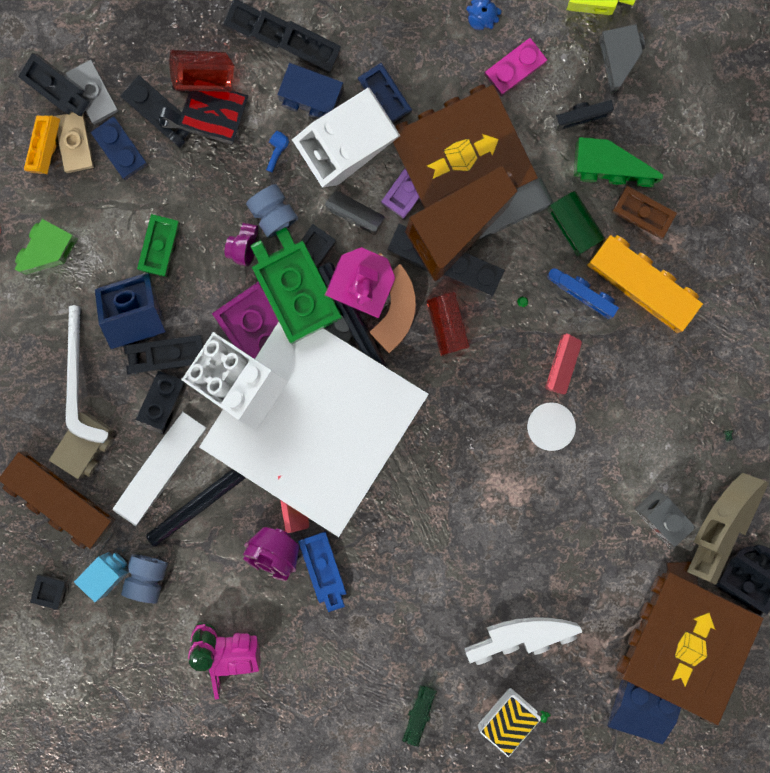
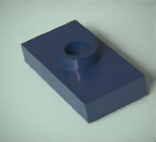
[358,62,412,124]

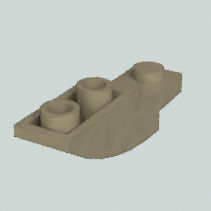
[687,473,769,585]

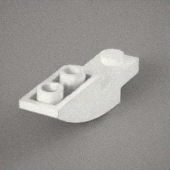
[464,618,582,665]

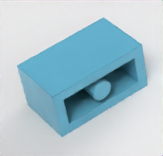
[74,552,129,602]

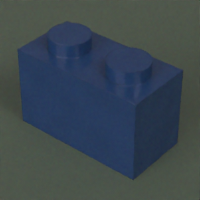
[277,63,344,120]

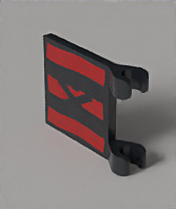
[159,70,248,145]

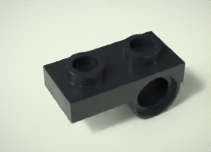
[135,370,185,435]

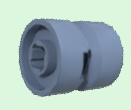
[246,184,298,238]
[121,554,168,604]

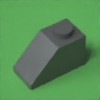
[599,24,645,93]

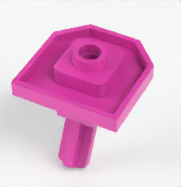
[325,247,395,318]

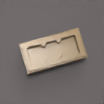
[54,112,94,173]

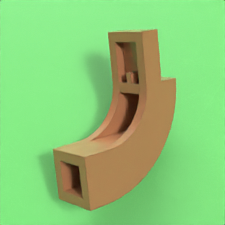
[369,251,416,354]

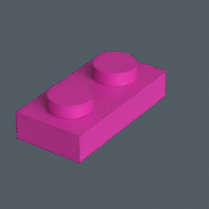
[484,38,547,97]

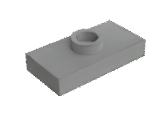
[66,60,119,124]

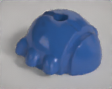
[466,0,502,30]

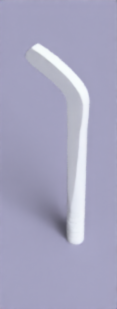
[66,305,108,443]

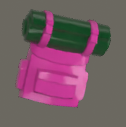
[188,622,261,700]

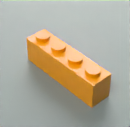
[586,235,703,333]

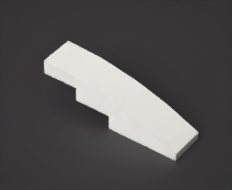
[113,412,206,526]

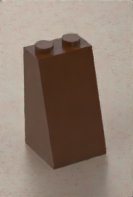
[405,166,518,281]

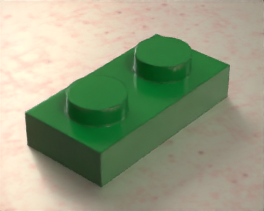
[137,214,180,277]

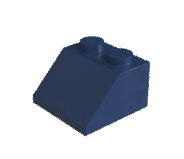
[95,273,166,349]
[607,680,681,744]

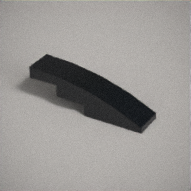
[221,0,341,73]

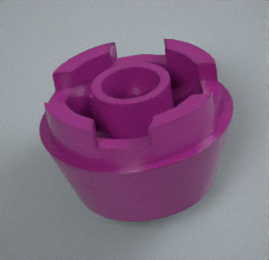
[243,527,299,581]

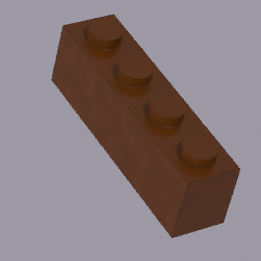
[0,451,116,549]

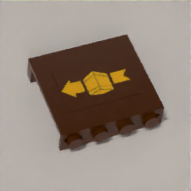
[393,84,538,209]
[616,572,764,726]

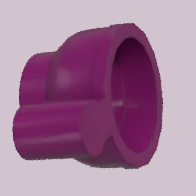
[224,223,259,267]

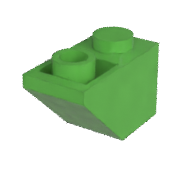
[15,219,78,275]

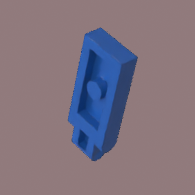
[547,268,619,319]
[298,531,347,612]

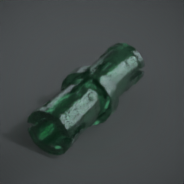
[402,685,437,747]

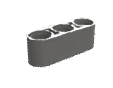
[479,178,554,239]

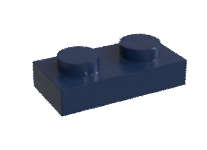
[91,116,148,180]

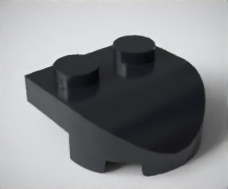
[715,545,770,617]

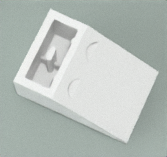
[292,88,400,188]
[182,332,288,430]

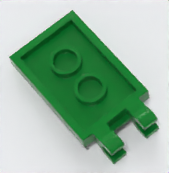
[250,227,342,345]

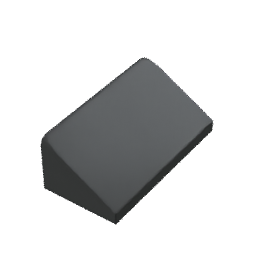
[325,191,385,235]

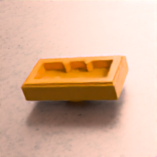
[24,115,60,174]

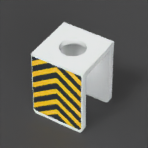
[478,688,541,758]

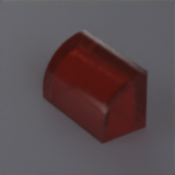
[169,50,234,92]
[426,292,470,357]

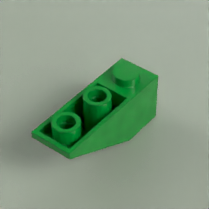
[573,137,663,187]

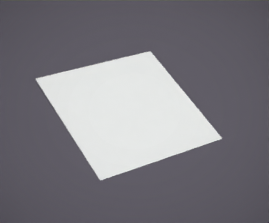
[200,322,429,537]

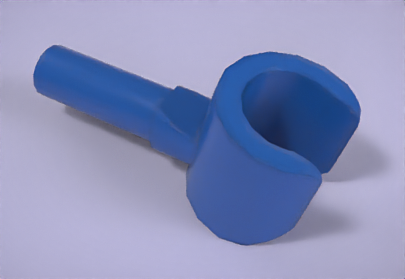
[266,131,289,173]

